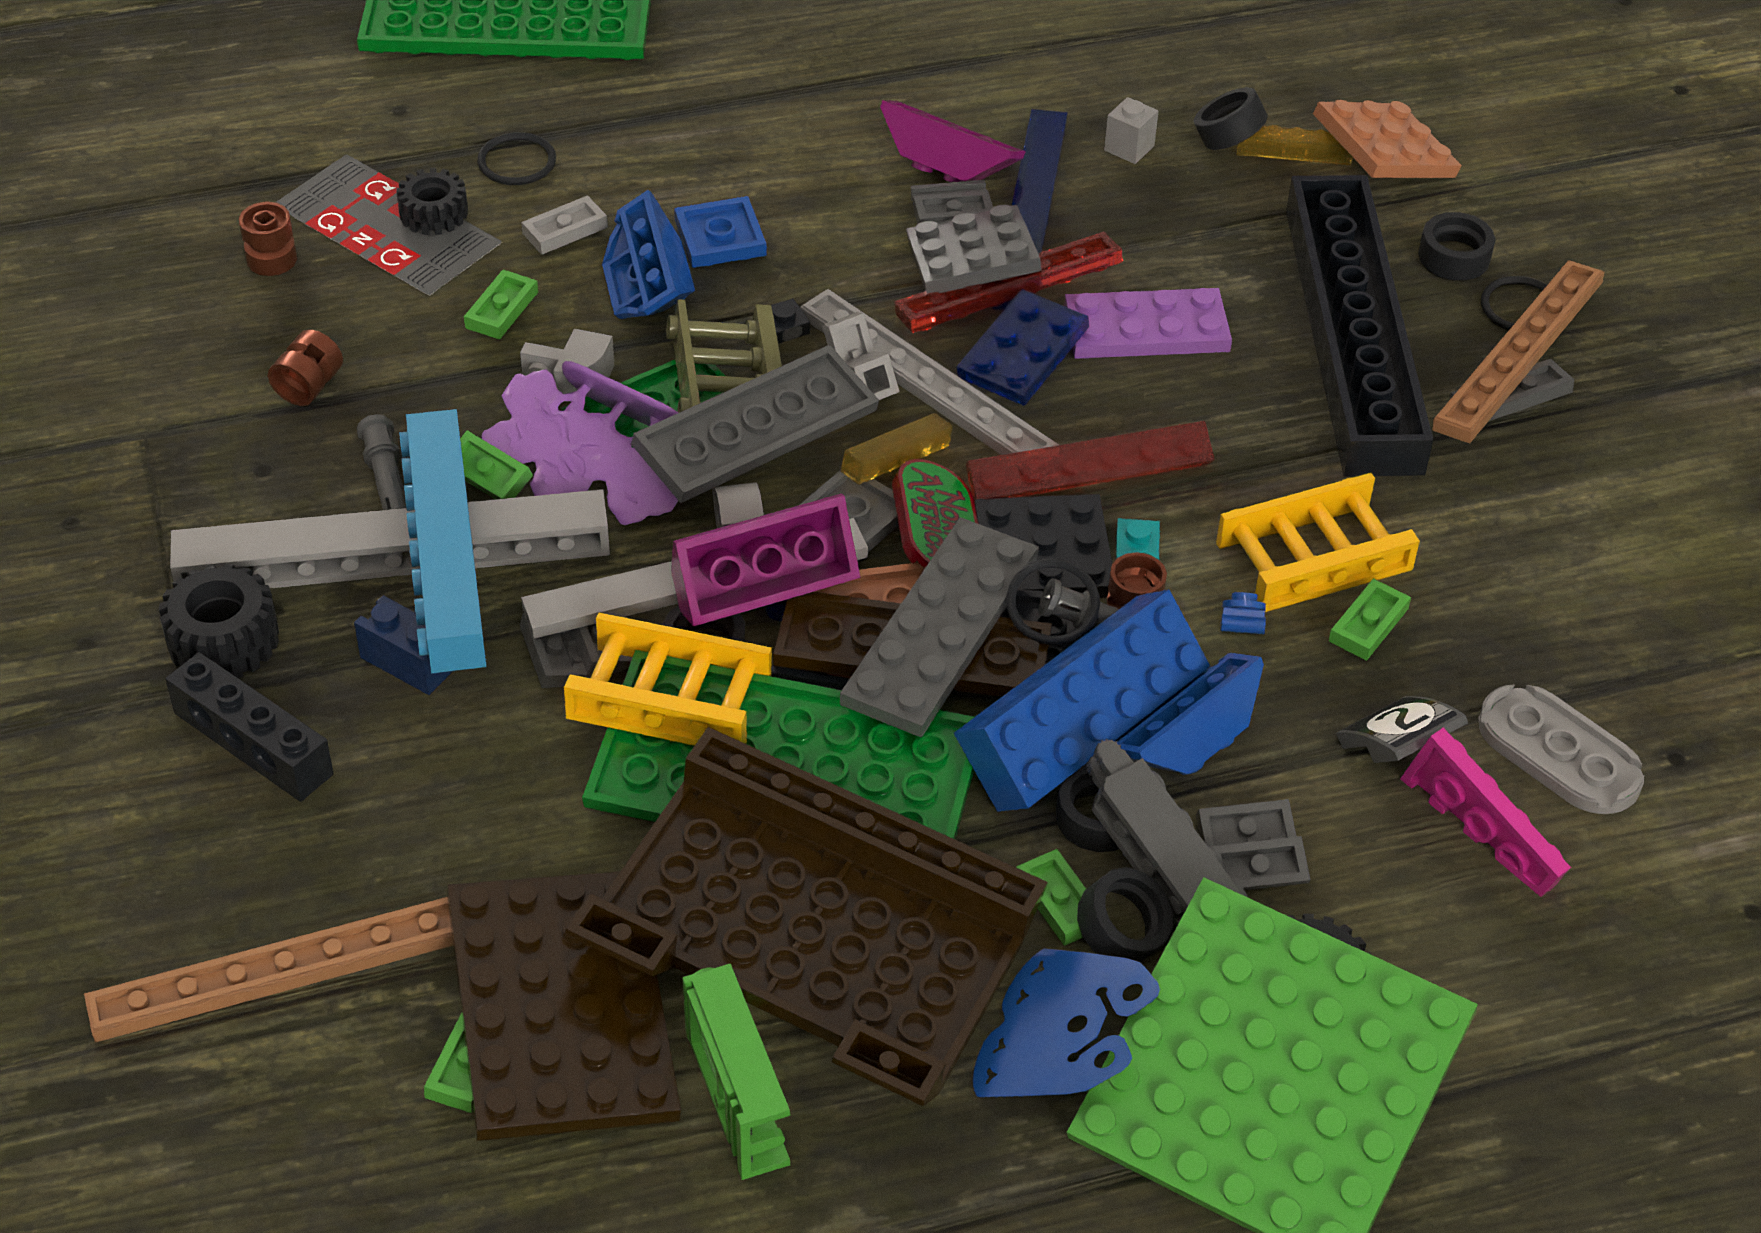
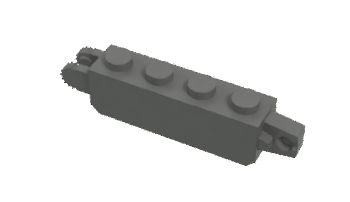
[1086,739,1248,927]

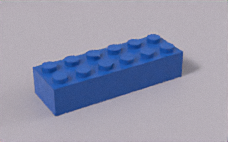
[954,589,1210,812]

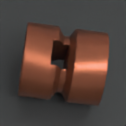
[239,202,297,276]
[268,329,343,406]
[1107,552,1167,609]

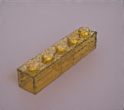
[1237,125,1353,166]
[841,413,953,485]

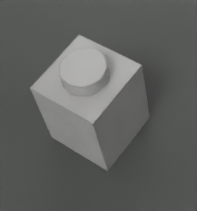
[1104,97,1159,164]

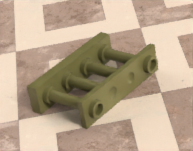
[666,299,782,413]

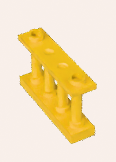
[1216,473,1420,612]
[564,612,772,746]

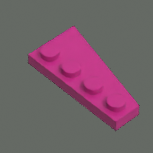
[1400,727,1571,897]

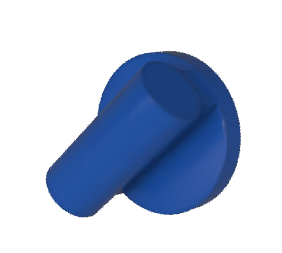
[1220,592,1266,634]

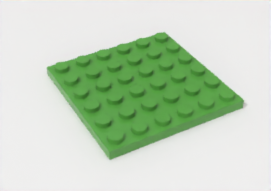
[1067,877,1478,1233]

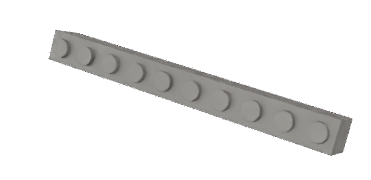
[170,489,610,588]

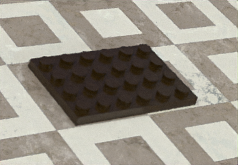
[447,871,681,1141]

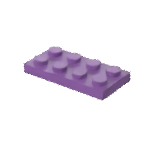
[1064,288,1232,359]

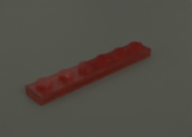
[894,232,1123,333]
[965,421,1215,504]

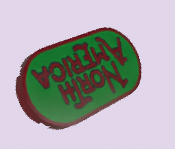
[892,459,979,572]

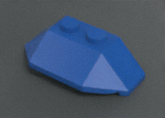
[602,190,695,319]
[1114,653,1264,775]

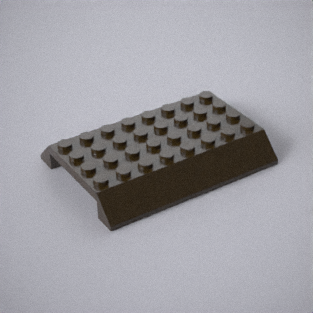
[565,727,1048,1106]

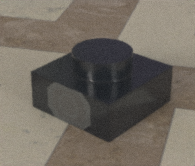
[771,298,810,344]

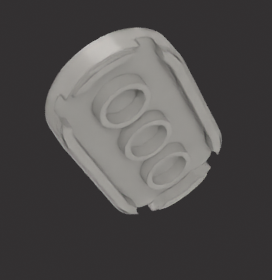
[1479,684,1644,814]

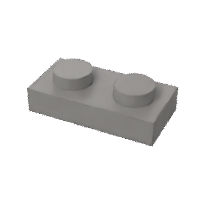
[521,195,608,255]

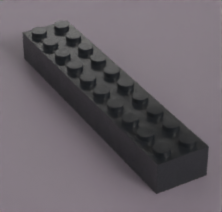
[1286,175,1433,477]

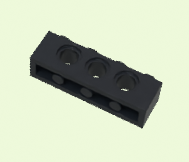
[165,652,334,802]

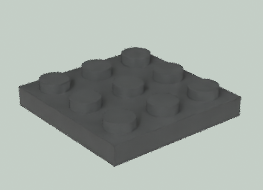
[906,205,1042,296]

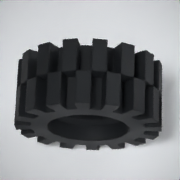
[396,168,468,235]

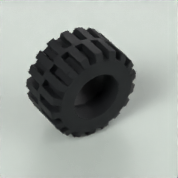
[159,564,279,678]

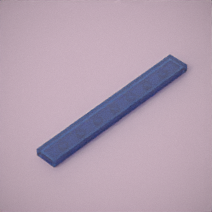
[992,109,1068,313]

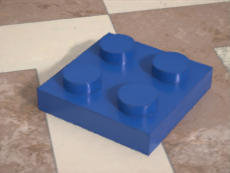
[674,196,767,268]

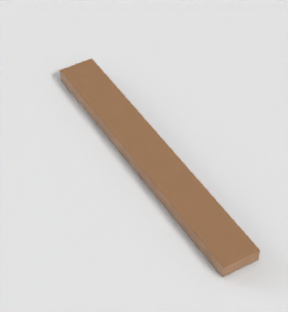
[1432,260,1604,444]
[84,897,453,1043]

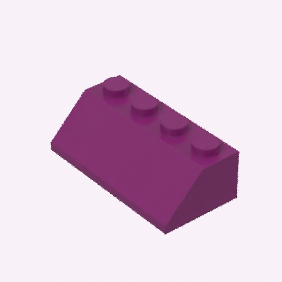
[671,493,861,626]

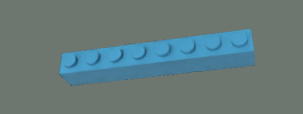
[399,409,486,674]

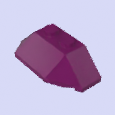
[880,100,1026,182]

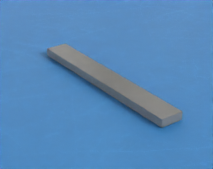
[800,289,1059,475]
[521,518,868,639]

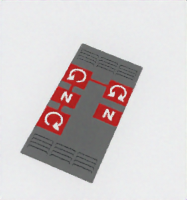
[275,155,502,295]

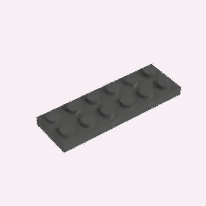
[631,345,879,503]
[840,517,1039,738]

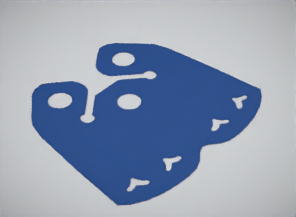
[973,948,1160,1097]

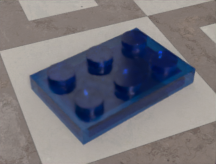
[956,289,1089,406]

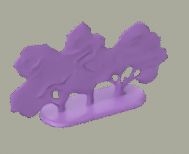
[482,361,678,525]

